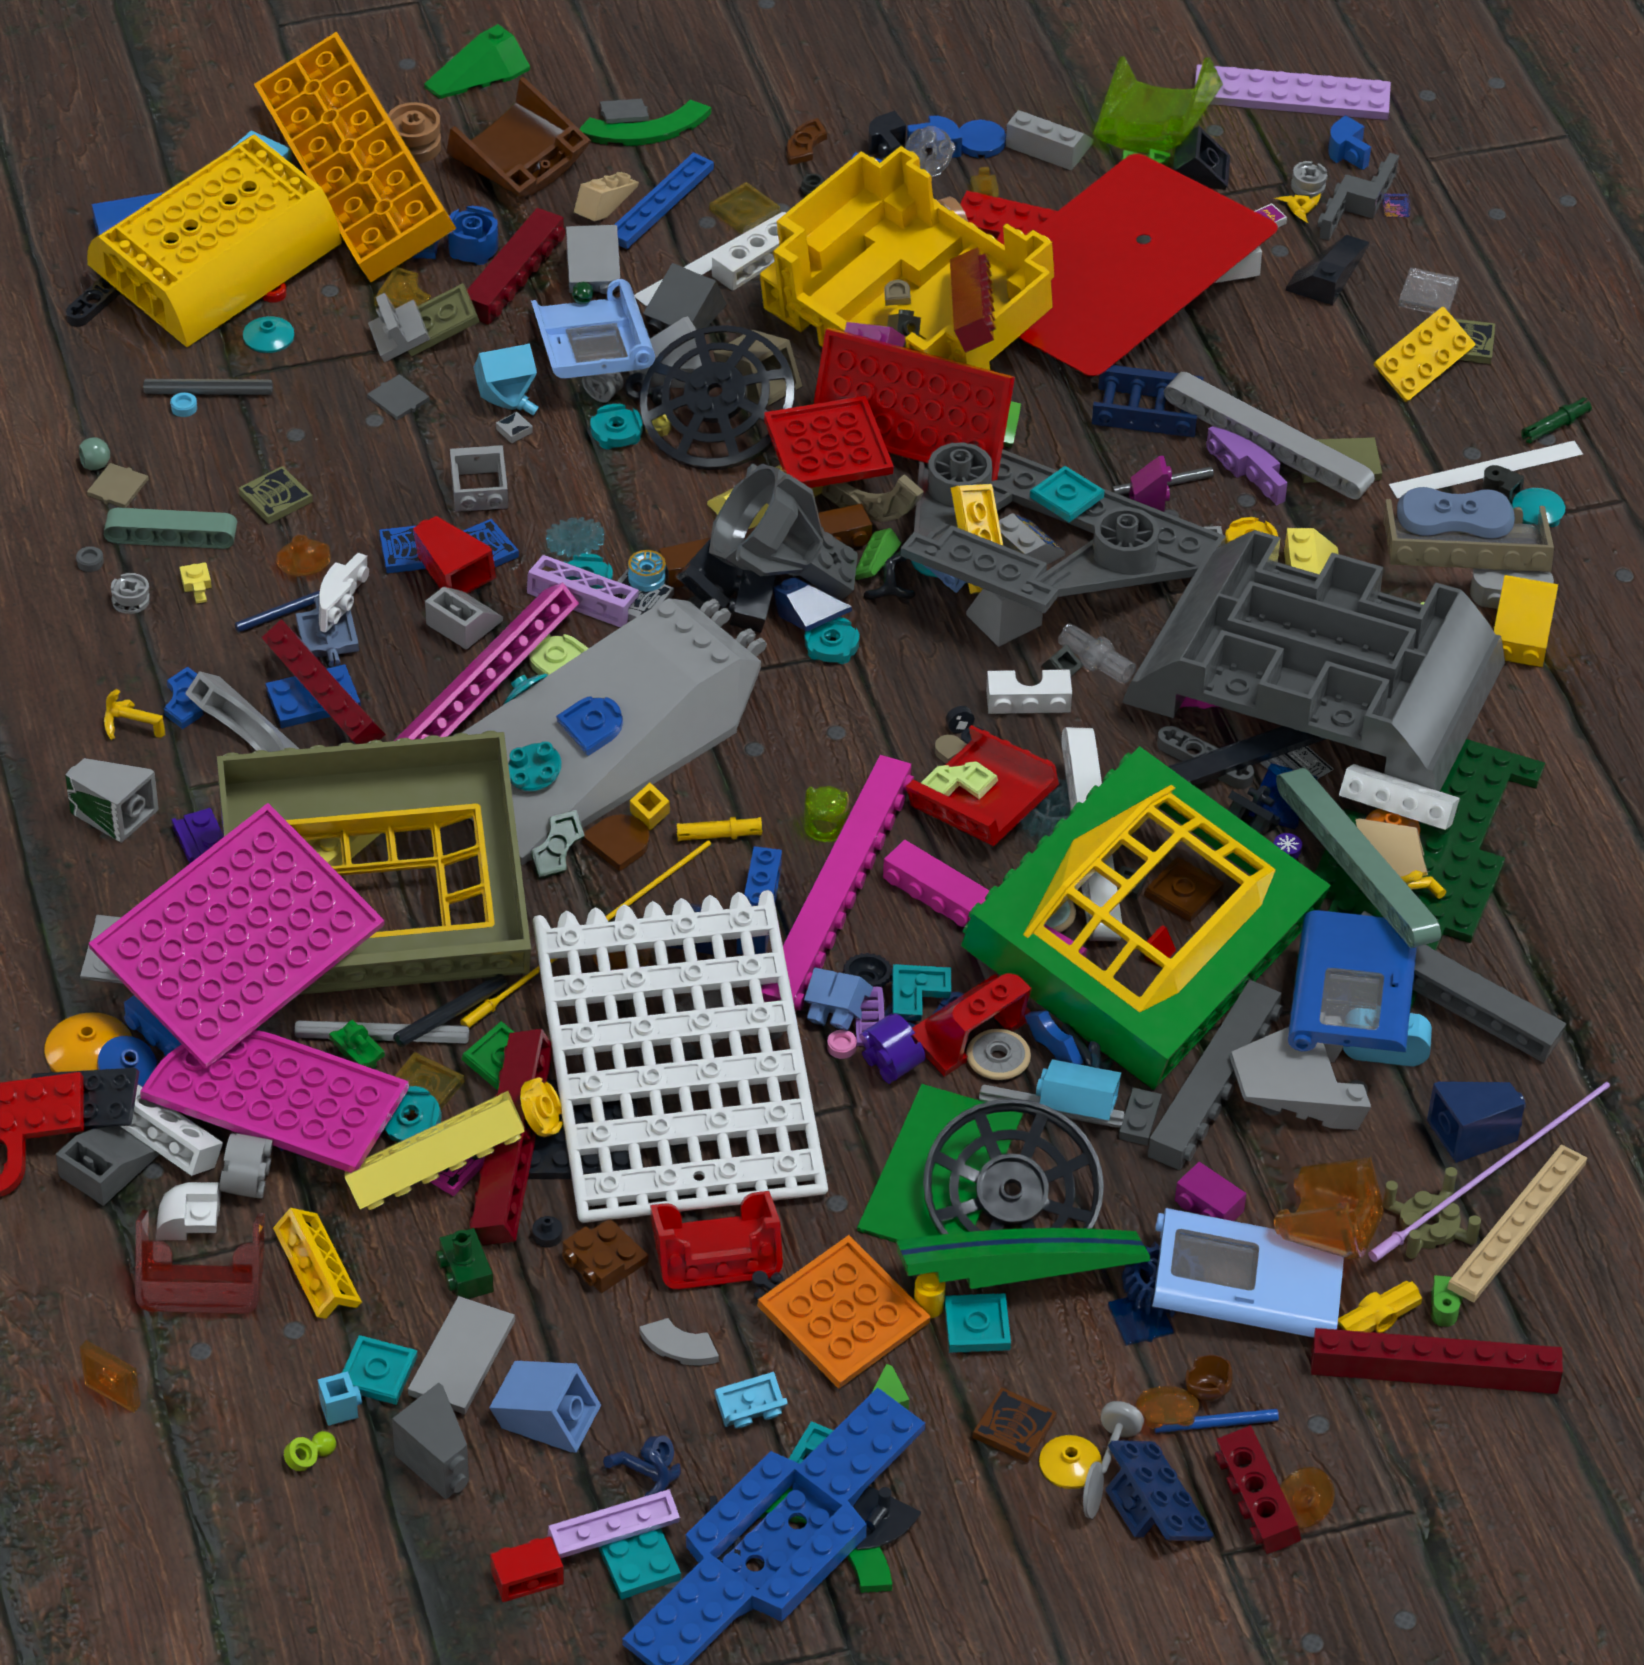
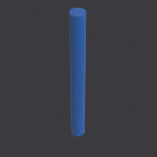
[1154,1409,1279,1433]

